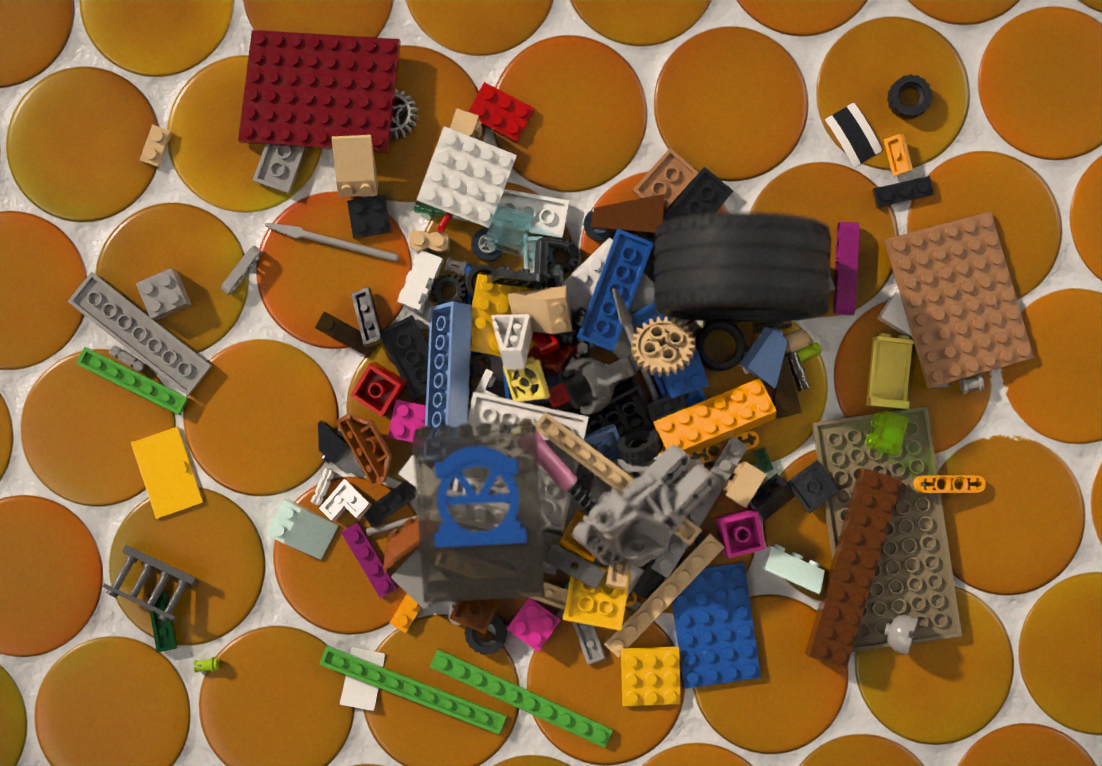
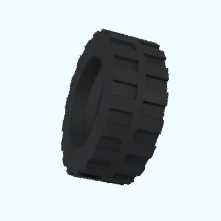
[887,74,933,119]
[617,426,663,465]
[465,613,507,655]

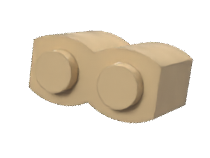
[409,231,450,254]

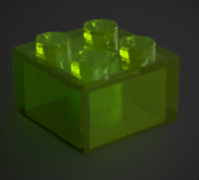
[865,411,909,456]

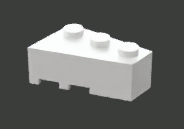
[397,250,444,313]

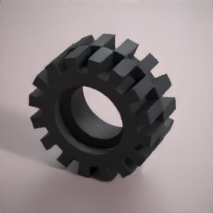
[547,237,579,273]
[431,274,466,305]

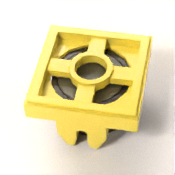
[503,356,550,402]

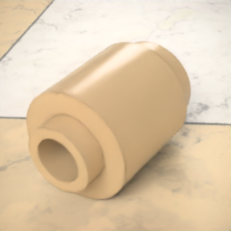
[784,329,811,354]

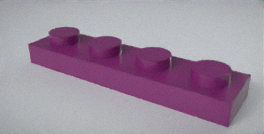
[341,522,397,598]

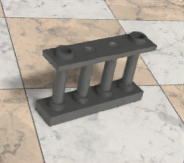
[102,545,198,623]

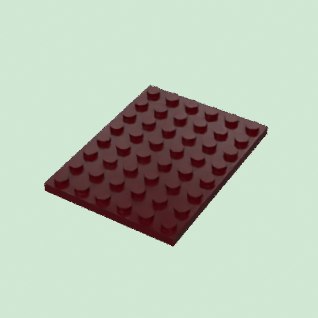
[238,30,401,154]

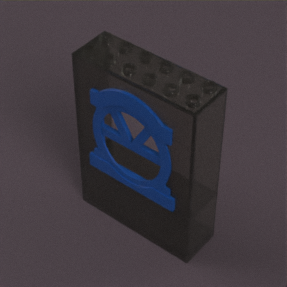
[413,421,544,602]

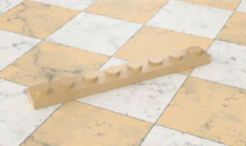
[604,533,724,658]

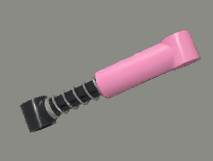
[519,428,597,516]

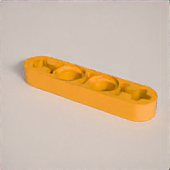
[690,431,759,463]
[913,475,986,493]

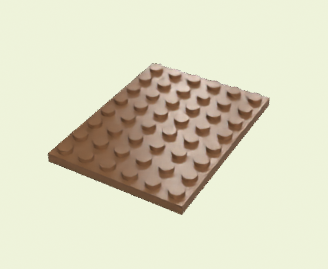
[884,211,1034,388]

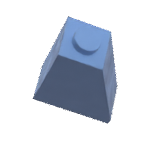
[739,327,787,389]

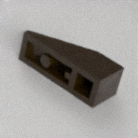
[315,311,375,357]
[772,357,802,419]

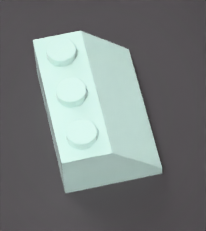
[759,544,825,594]

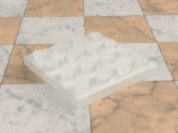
[417,126,517,228]

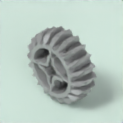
[390,89,419,140]

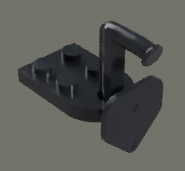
[487,238,570,290]

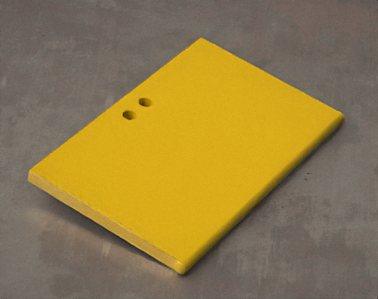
[131,427,203,519]

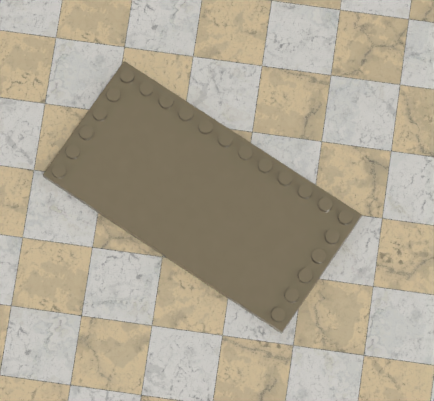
[812,407,962,652]

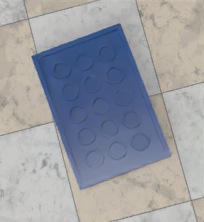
[672,562,761,688]

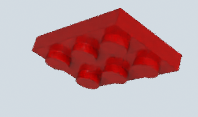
[468,82,535,143]

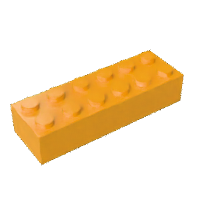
[653,378,777,455]

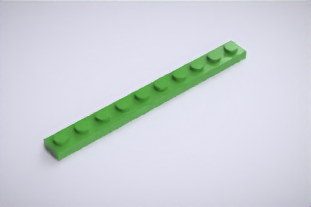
[319,645,507,734]
[430,648,613,748]

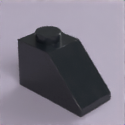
[318,420,350,464]

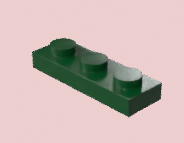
[147,591,178,652]

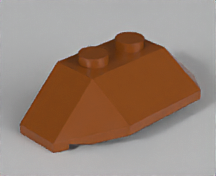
[336,414,392,489]
[383,516,444,573]

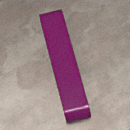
[833,222,859,316]

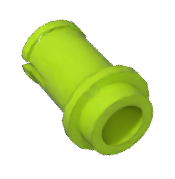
[796,342,822,362]
[193,657,220,673]

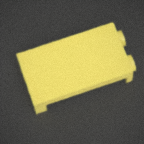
[866,333,914,410]

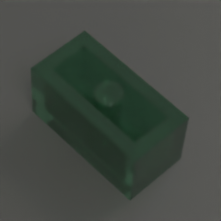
[752,447,774,473]

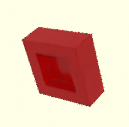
[548,383,571,408]

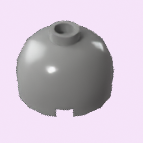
[884,615,918,656]

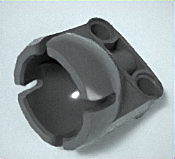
[562,355,637,414]

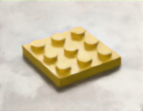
[563,563,631,631]
[621,646,680,706]

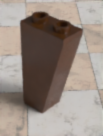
[591,195,667,235]

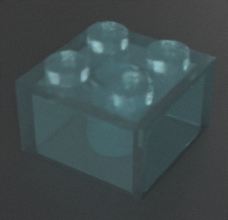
[485,204,534,257]

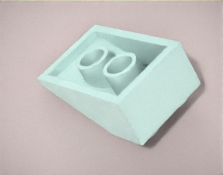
[266,499,339,560]

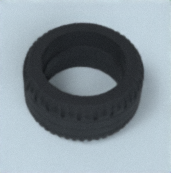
[694,320,746,371]

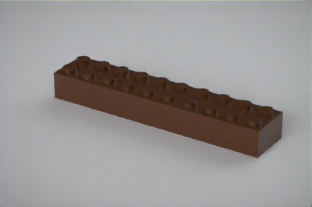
[805,468,902,668]

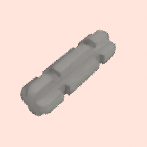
[109,346,146,372]

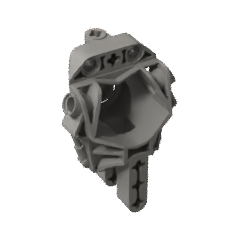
[571,445,717,567]

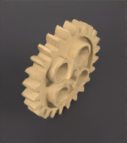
[631,317,695,377]

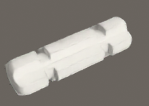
[311,469,335,506]

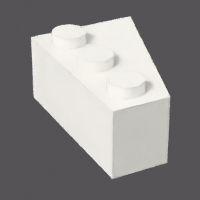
[491,314,533,370]

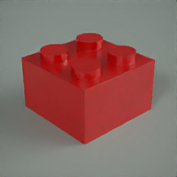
[350,362,408,417]

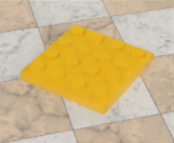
[470,274,547,361]

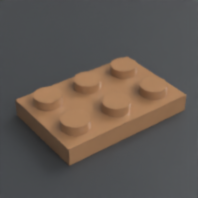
[632,148,699,213]

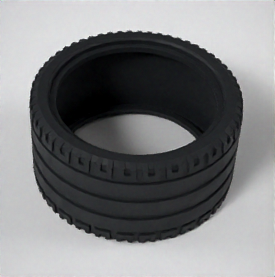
[654,212,830,322]

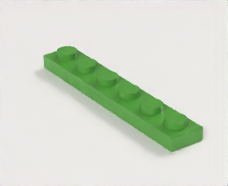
[76,347,189,415]

